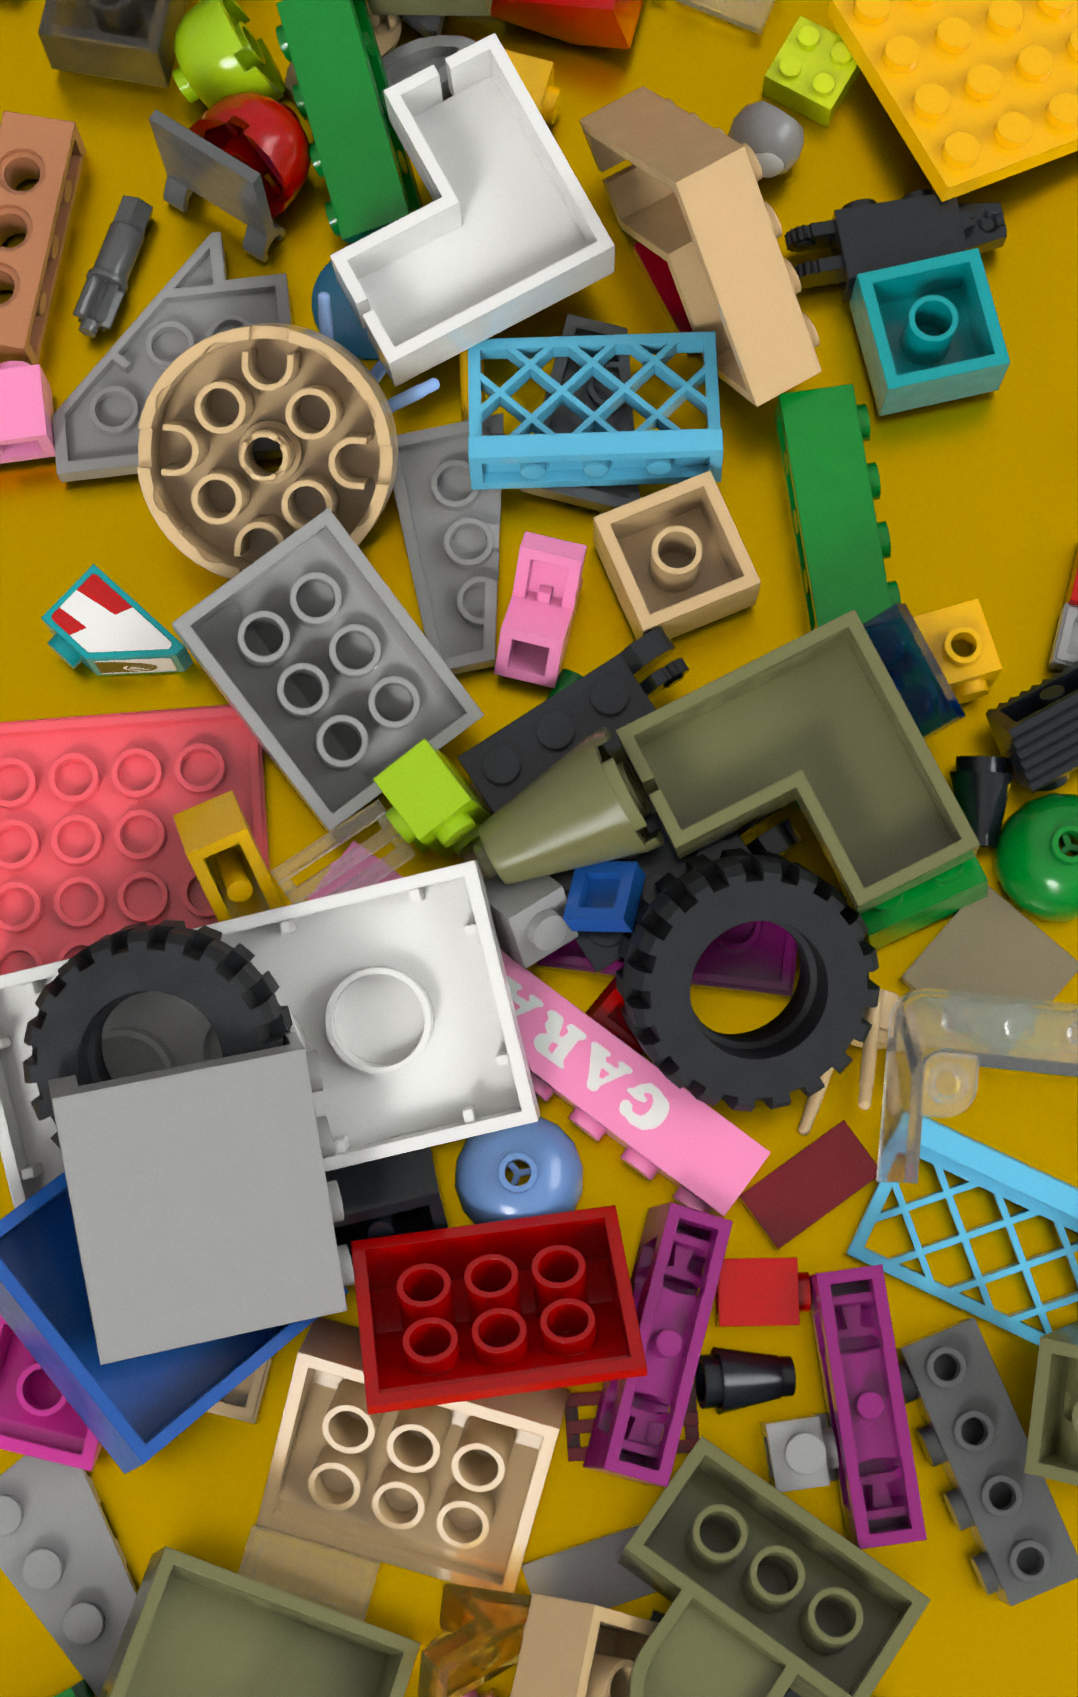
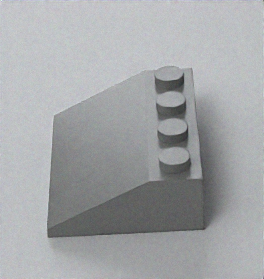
[172,507,484,833]

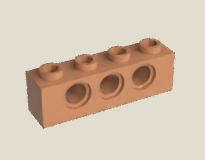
[0,111,86,365]

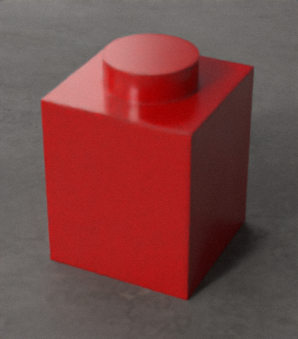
[715,1257,811,1327]

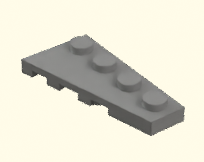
[393,413,504,675]

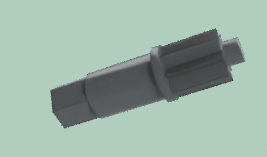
[73,195,153,337]

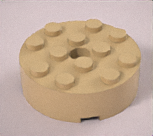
[137,323,398,579]

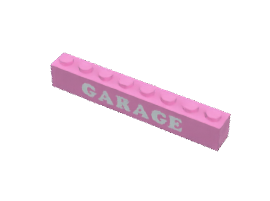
[307,841,771,1218]

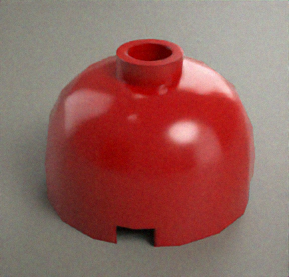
[189,92,311,218]

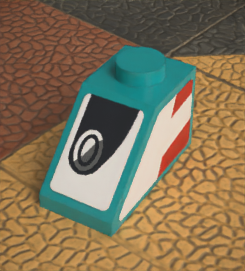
[41,564,193,675]

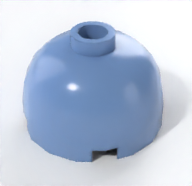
[454,1116,583,1224]

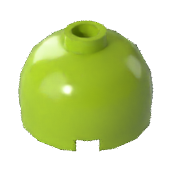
[172,0,286,108]

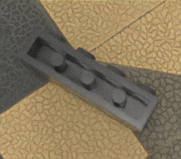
[896,1318,1078,1606]

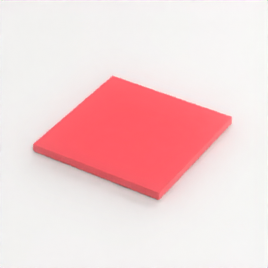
[0,704,272,975]

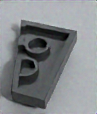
[521,314,640,512]

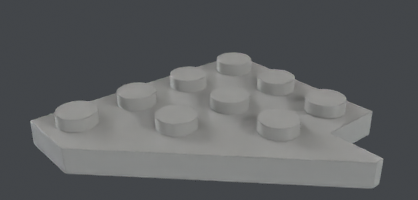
[52,232,293,482]

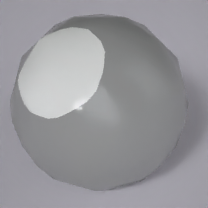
[728,101,804,178]

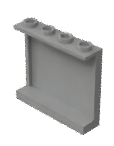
[48,1032,355,1365]

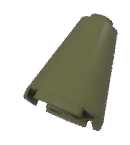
[473,726,664,885]

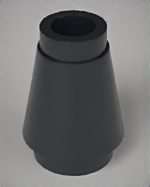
[949,756,1013,847]
[695,1347,796,1415]

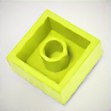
[762,15,861,127]

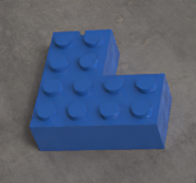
[0,1172,349,1474]

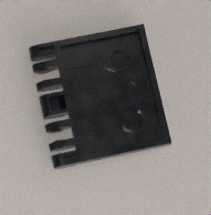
[458,627,803,974]

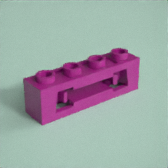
[583,1202,733,1487]
[810,1264,927,1549]

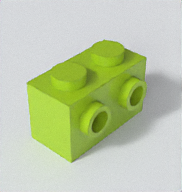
[373,738,493,860]

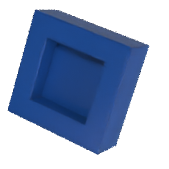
[563,861,646,932]

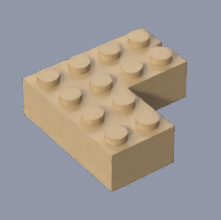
[579,86,822,407]

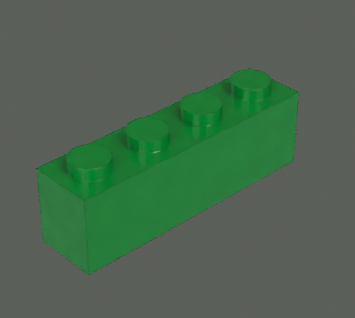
[276,0,423,244]
[774,384,901,631]

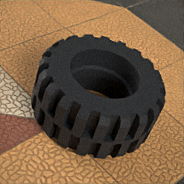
[616,848,880,1112]
[23,920,293,1148]

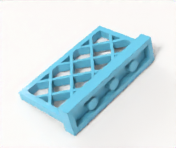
[468,331,724,490]
[846,1109,1078,1346]

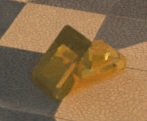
[417,1584,532,1697]

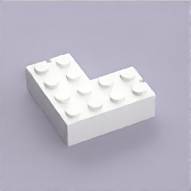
[330,33,615,387]

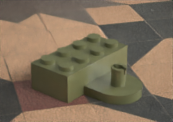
[618,1436,931,1697]

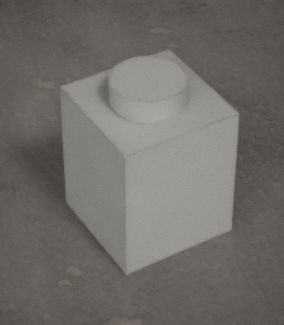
[483,875,578,969]

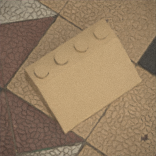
[256,1317,570,1600]

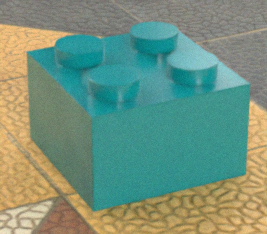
[849,248,1010,416]

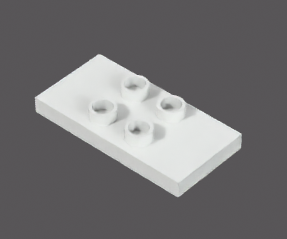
[0,859,541,1209]

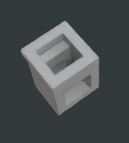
[760,1413,839,1492]

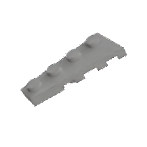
[0,1455,138,1697]

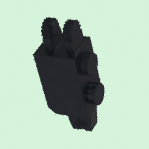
[784,189,1007,303]

